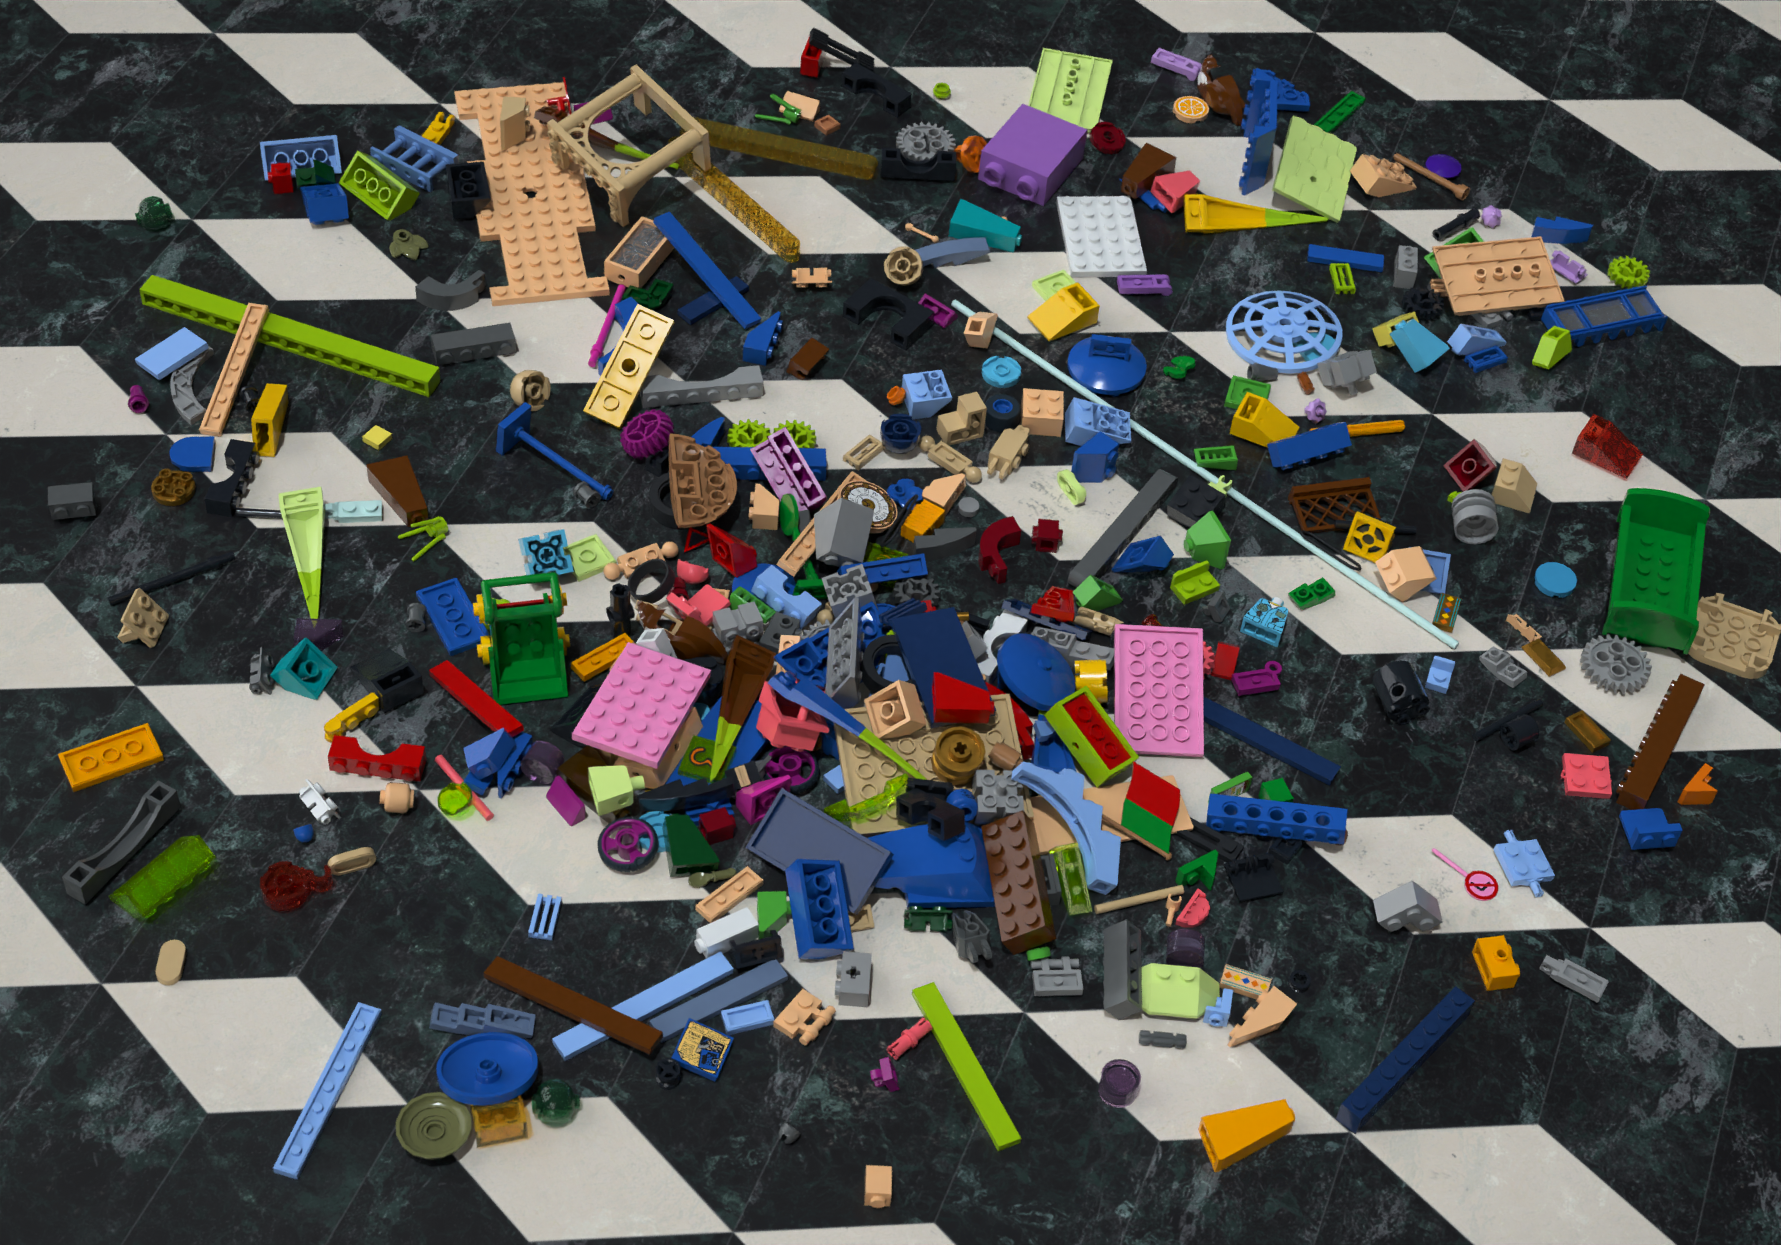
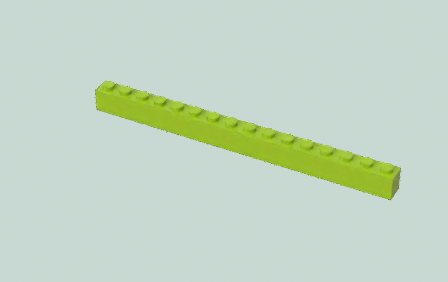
[139,275,440,397]

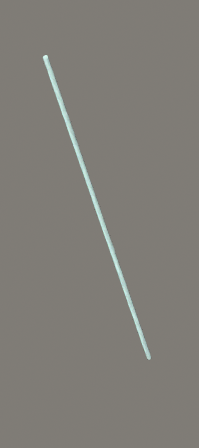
[951,300,1459,649]

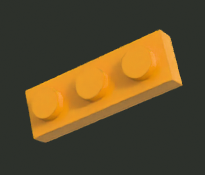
[571,633,635,682]

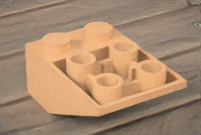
[1350,154,1417,197]

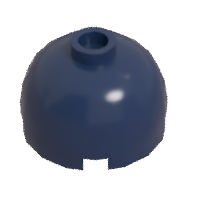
[880,413,921,454]

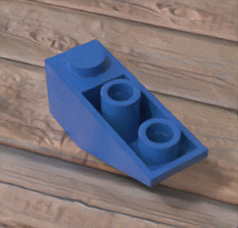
[743,312,783,366]
[497,732,535,799]

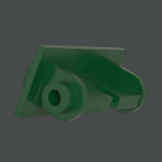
[903,906,952,931]

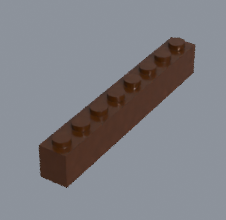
[1616,673,1705,810]

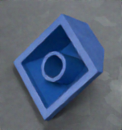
[1112,535,1174,573]

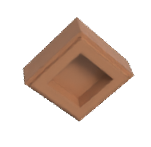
[815,114,840,136]

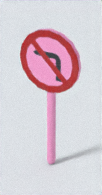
[1432,848,1498,901]

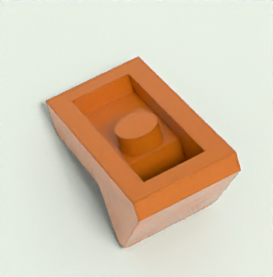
[1677,763,1717,805]

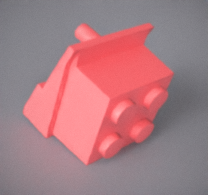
[756,681,829,752]

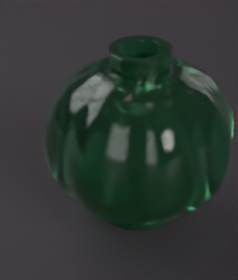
[135,196,173,232]
[532,1079,580,1127]

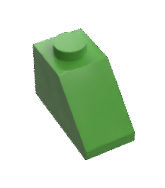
[1073,575,1123,611]
[757,891,791,940]

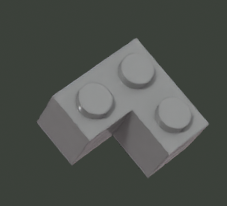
[1373,881,1443,932]

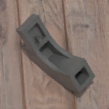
[415,270,486,311]

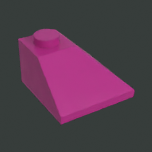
[736,775,791,825]

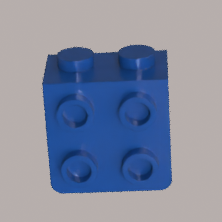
[1619,808,1683,850]

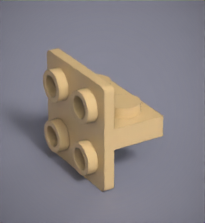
[117,588,169,648]

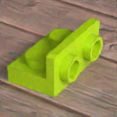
[1170,560,1220,605]

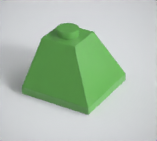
[1183,511,1231,569]

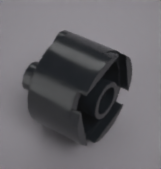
[683,657,723,707]

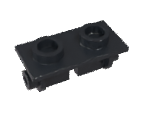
[906,777,954,802]

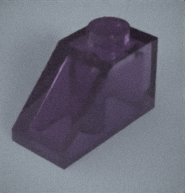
[293,618,344,651]

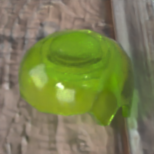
[437,782,473,817]

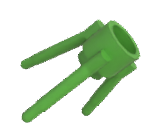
[755,94,802,125]

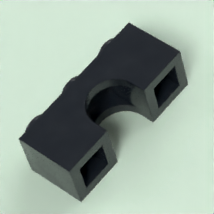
[896,788,965,841]

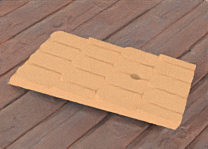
[1432,236,1565,316]

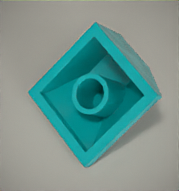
[270,637,338,700]

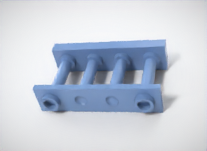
[370,126,459,193]

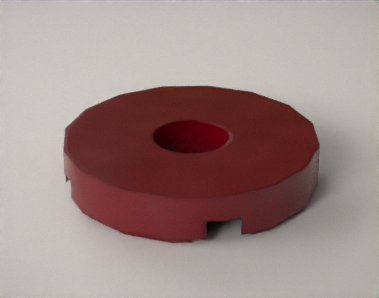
[1089,122,1126,154]

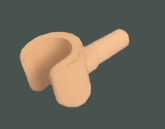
[1166,894,1182,927]

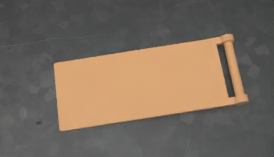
[1030,775,1193,855]

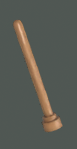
[1393,153,1470,201]

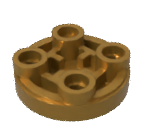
[151,469,196,506]

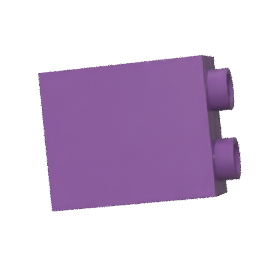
[978,103,1088,206]

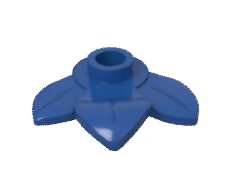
[887,478,923,511]

